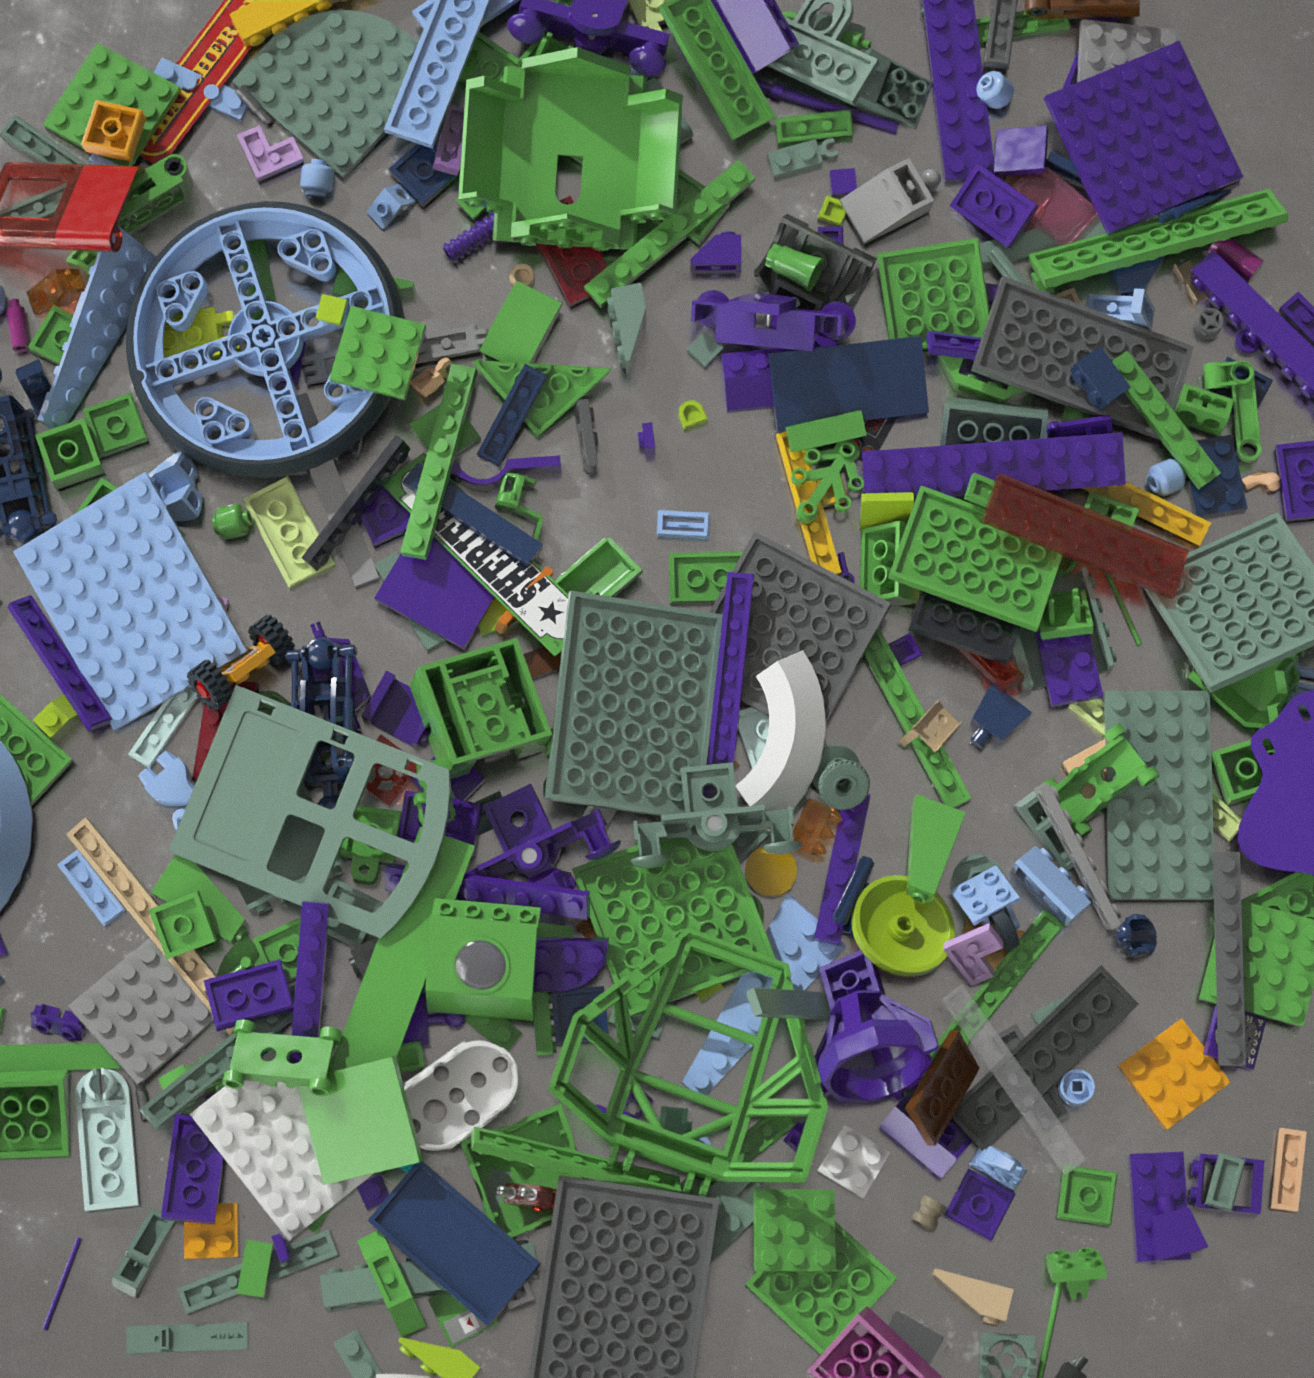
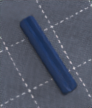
[832,856,874,925]

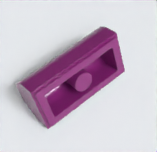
[1207,238,1264,283]

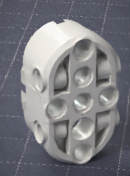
[403,1041,518,1151]

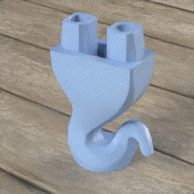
[138,750,194,831]

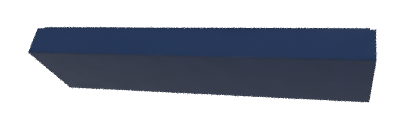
[476,364,548,466]

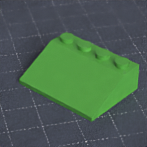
[0,1070,69,1159]

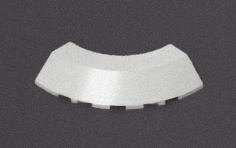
[736,650,826,832]

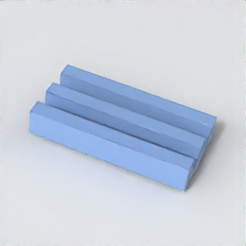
[657,510,710,540]

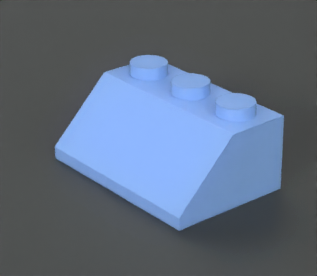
[1011,846,1091,928]

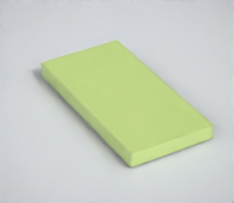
[242,476,336,589]

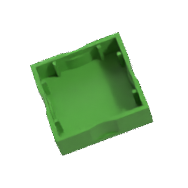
[460,1104,583,1239]

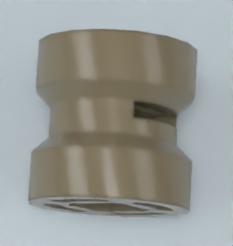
[911,1195,947,1232]

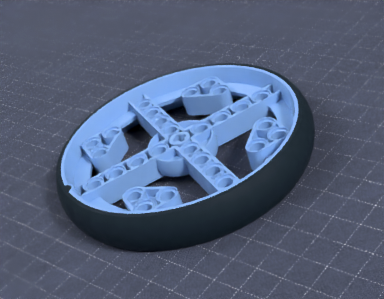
[126,201,405,478]

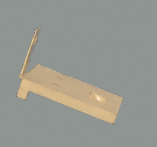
[898,699,962,752]

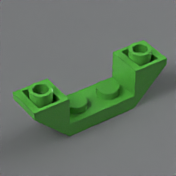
[937,355,1033,404]
[357,1230,426,1338]

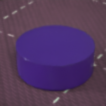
[1235,330,1260,355]

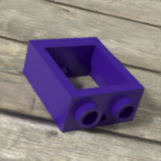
[1189,1154,1265,1216]

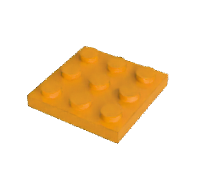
[1118,1018,1231,1130]

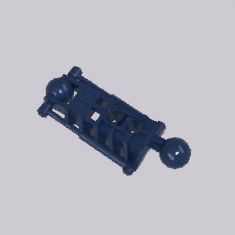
[0,369,58,542]
[286,637,358,809]

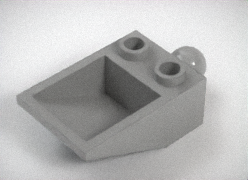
[840,158,941,244]

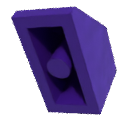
[690,231,742,272]

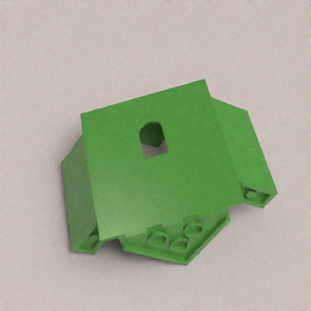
[458,47,683,251]

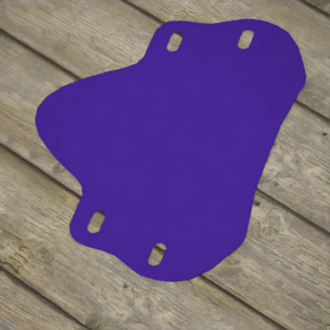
[1238,690,1314,875]

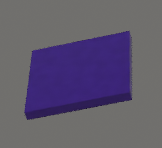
[374,536,495,650]

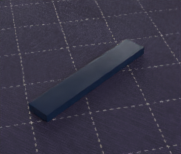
[403,463,543,567]

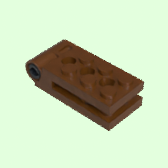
[1025,0,1140,20]

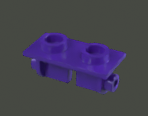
[30,1004,85,1041]

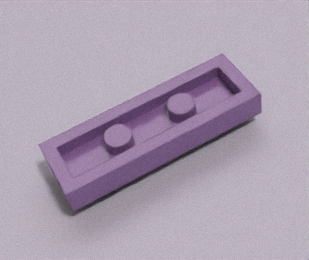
[433,104,464,176]

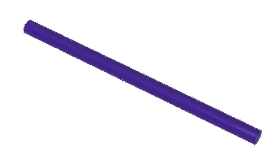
[42,1237,82,1331]

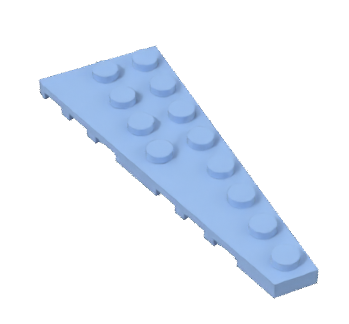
[37,223,156,429]
[682,894,846,1095]

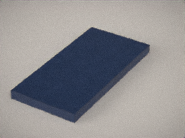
[768,336,929,431]
[367,1161,541,1327]

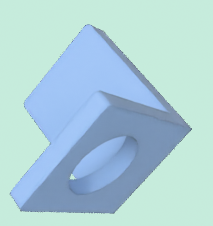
[367,183,417,229]

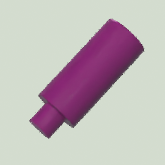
[6,299,30,351]

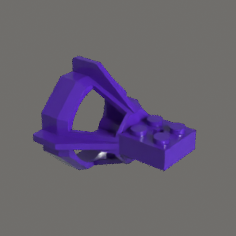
[814,950,939,1101]

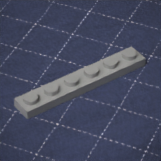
[1034,784,1121,930]

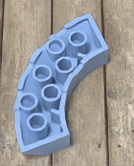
[0,740,33,911]

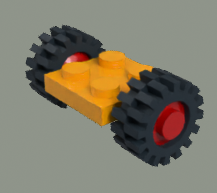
[187,615,295,710]

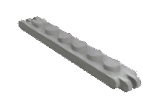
[301,325,488,384]

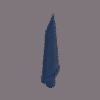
[1158,189,1233,224]

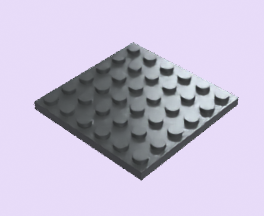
[710,532,891,722]

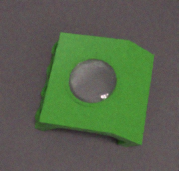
[426,898,541,1021]

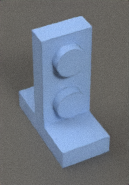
[1087,289,1155,331]

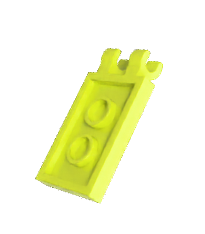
[163,307,240,363]

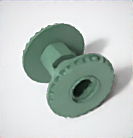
[812,745,870,810]

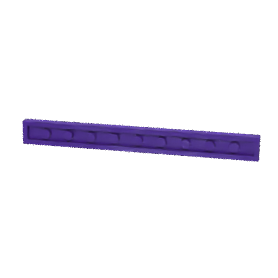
[703,572,755,799]

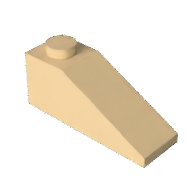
[932,1269,1014,1326]

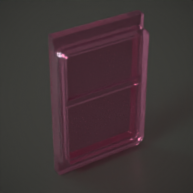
[1012,166,1097,246]

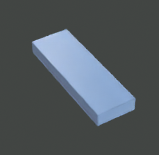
[57,849,126,927]

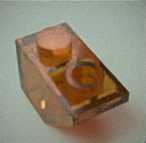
[27,269,85,315]

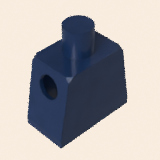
[970,682,1032,749]

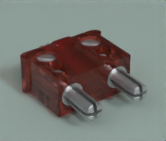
[497,1183,557,1212]

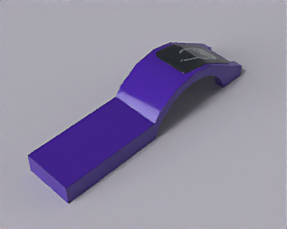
[450,455,562,491]

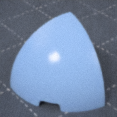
[149,451,202,521]

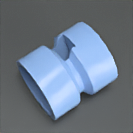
[1057,1069,1095,1108]

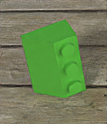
[860,521,919,606]

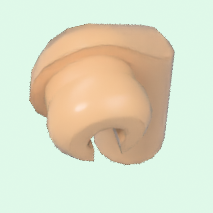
[1242,470,1281,491]

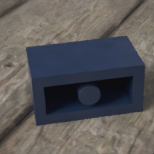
[1070,346,1131,411]

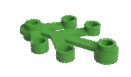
[791,440,864,524]

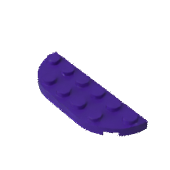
[456,938,609,992]

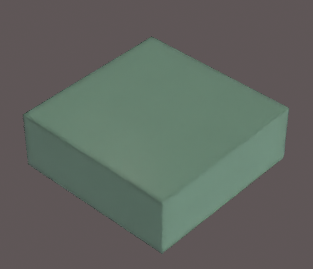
[687,331,723,368]

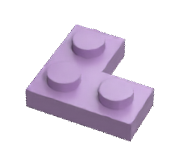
[237,125,304,182]
[943,923,1003,986]

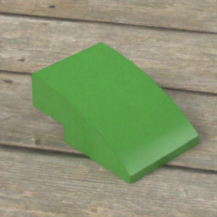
[480,281,563,363]

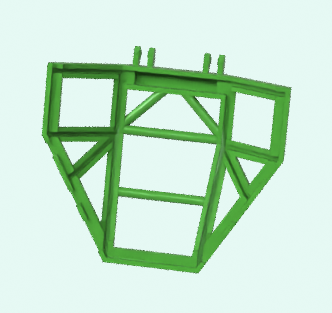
[548,927,828,1197]

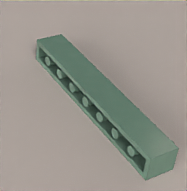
[320,1240,539,1312]

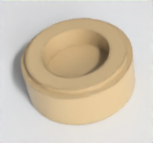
[509,264,535,287]

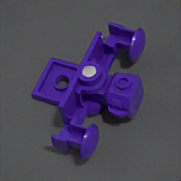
[465,784,621,889]

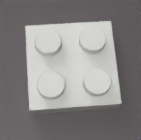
[817,1125,891,1199]

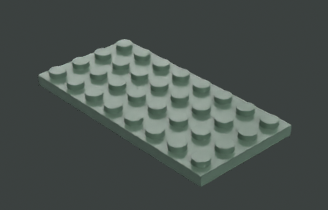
[1104,691,1214,900]

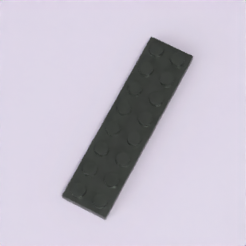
[952,965,1139,1151]

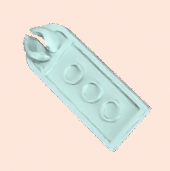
[75,1068,140,1212]

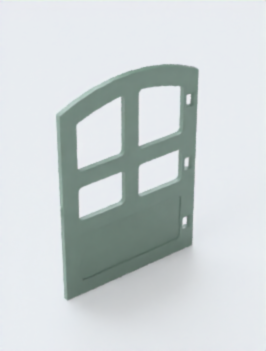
[168,685,451,939]

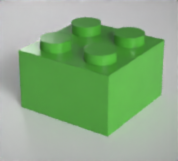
[35,418,105,490]

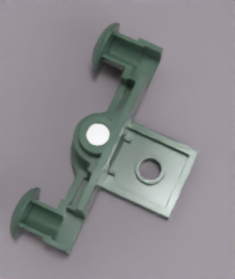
[630,762,802,868]

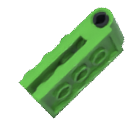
[115,154,193,234]

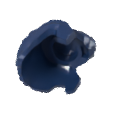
[1116,914,1157,958]

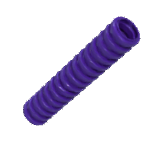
[443,191,557,263]

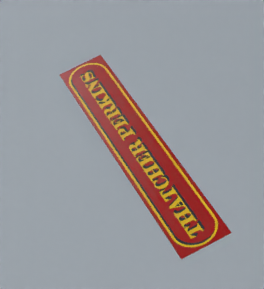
[140,0,256,164]

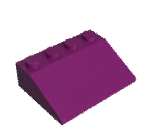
[808,1306,943,1378]

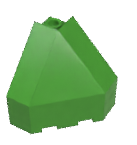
[1188,650,1305,728]

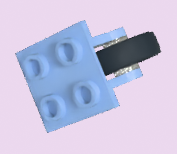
[950,866,1021,951]

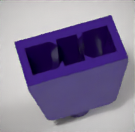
[1150,1195,1208,1262]

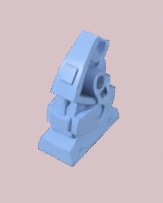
[968,1146,1027,1192]

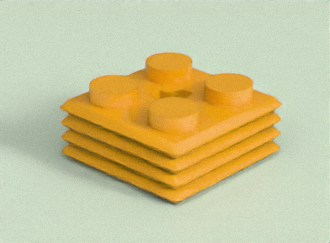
[81,100,146,162]

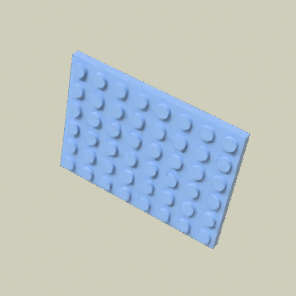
[13,472,249,731]

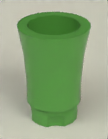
[765,243,824,291]

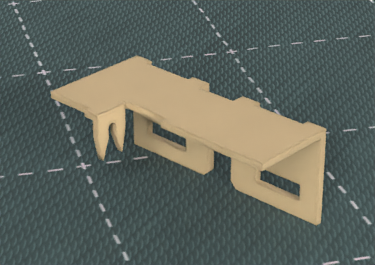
[1172,261,1208,306]

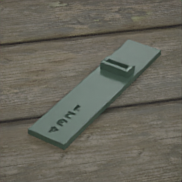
[126,1322,248,1354]

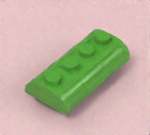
[554,537,643,597]

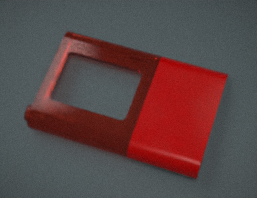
[0,162,145,253]

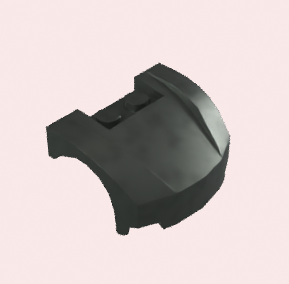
[754,214,877,311]

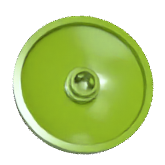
[851,875,955,977]

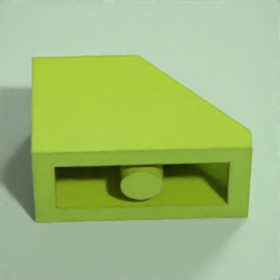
[33,694,80,744]

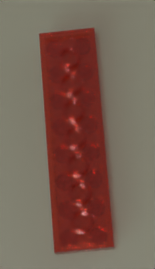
[981,473,1189,599]

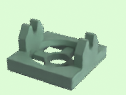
[979,1332,1037,1378]

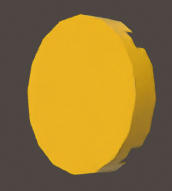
[745,846,797,898]

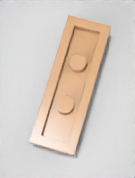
[1270,1128,1307,1212]

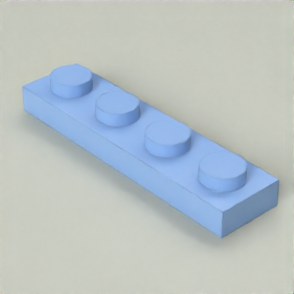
[154,57,249,122]

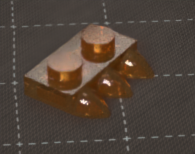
[792,798,842,857]

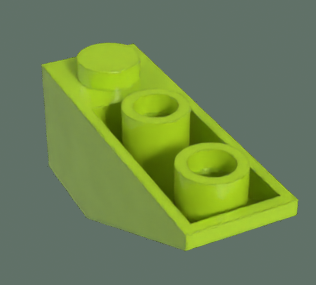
[398,1337,482,1378]

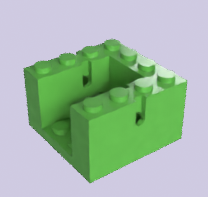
[409,638,552,779]

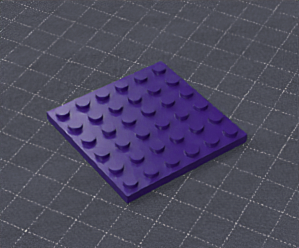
[1043,41,1244,236]

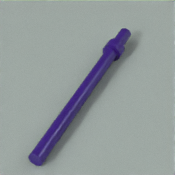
[755,79,899,132]

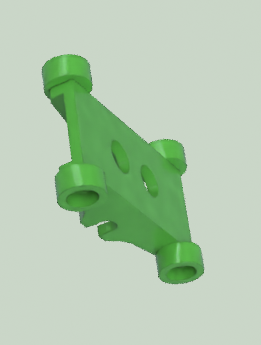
[1041,723,1160,839]
[222,1020,342,1097]

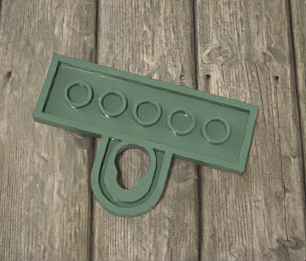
[767,0,880,106]

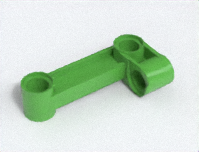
[1203,361,1262,464]

